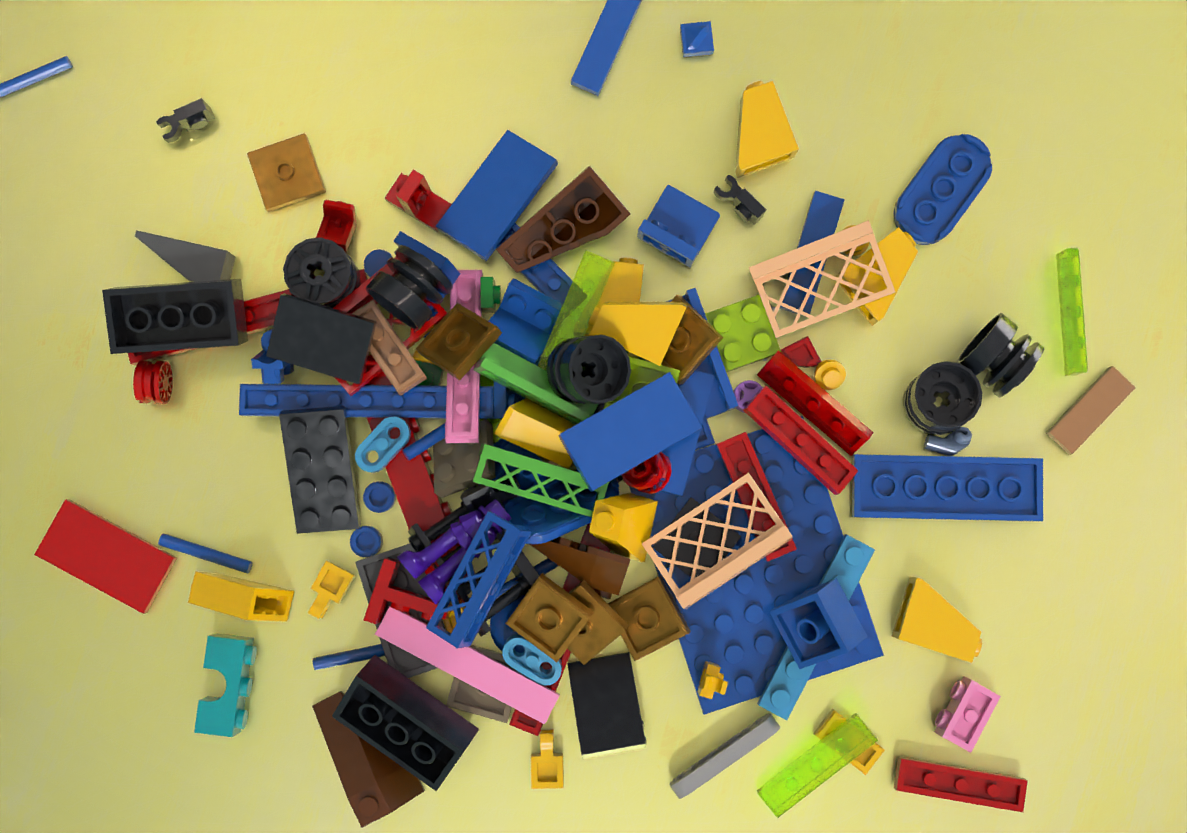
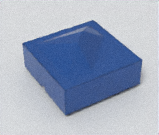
[680,21,714,57]

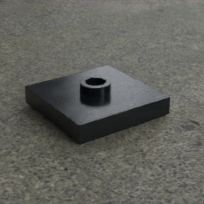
[652,497,741,578]

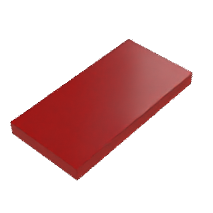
[34,499,177,614]

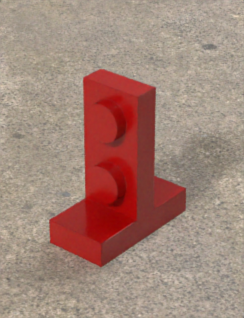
[385,169,452,233]
[363,557,452,624]

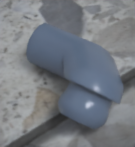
[924,427,972,456]

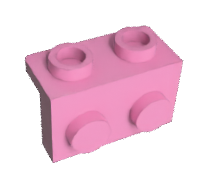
[934,676,1001,753]

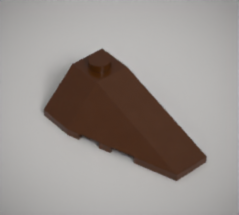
[496,166,631,273]
[529,537,630,599]
[312,691,425,828]

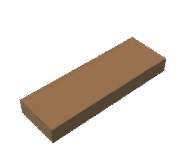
[352,300,427,396]
[1046,366,1136,455]

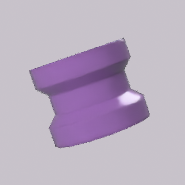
[733,380,762,413]

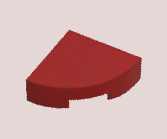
[781,336,822,368]

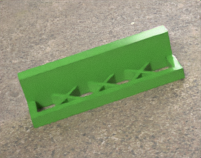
[473,343,598,424]
[472,443,609,517]

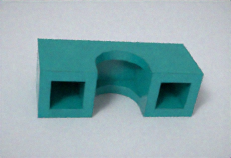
[194,633,257,737]

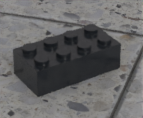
[102,279,248,354]
[332,655,479,791]

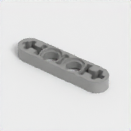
[669,713,780,799]

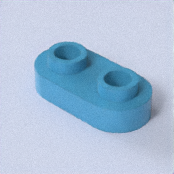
[355,417,411,473]
[502,634,562,686]

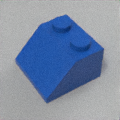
[769,578,868,669]

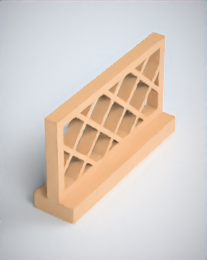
[749,220,896,338]
[642,473,793,609]

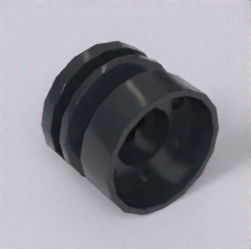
[283,237,361,308]
[365,245,453,331]
[957,313,1044,398]
[546,334,631,404]
[903,361,982,436]

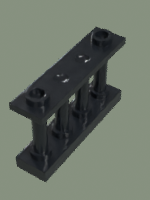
[408,485,539,637]

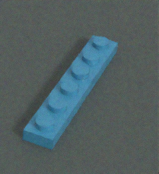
[757,534,875,720]

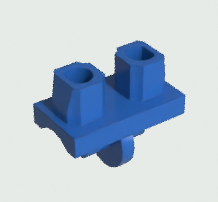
[251,329,294,384]

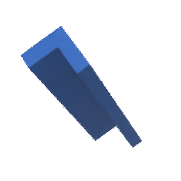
[666,288,739,419]
[426,511,532,649]

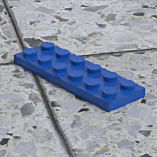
[852,454,1043,521]

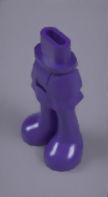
[397,499,512,605]

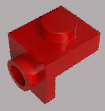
[316,200,357,253]

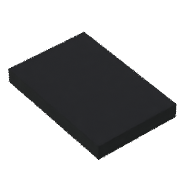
[266,293,377,384]
[567,652,646,759]

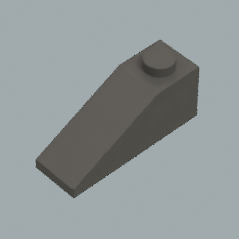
[135,230,236,282]

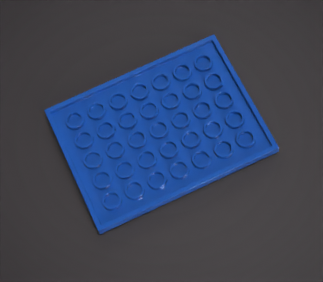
[629,416,884,715]

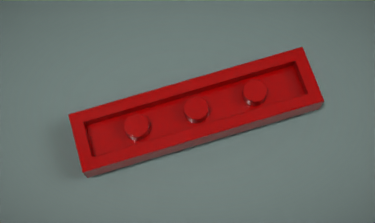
[757,350,874,456]
[743,385,858,495]
[716,432,797,562]
[894,756,1028,813]

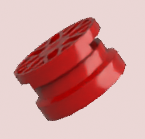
[133,360,173,404]
[621,452,672,494]

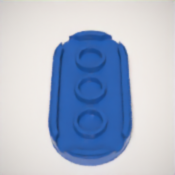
[894,134,992,245]
[503,470,619,544]

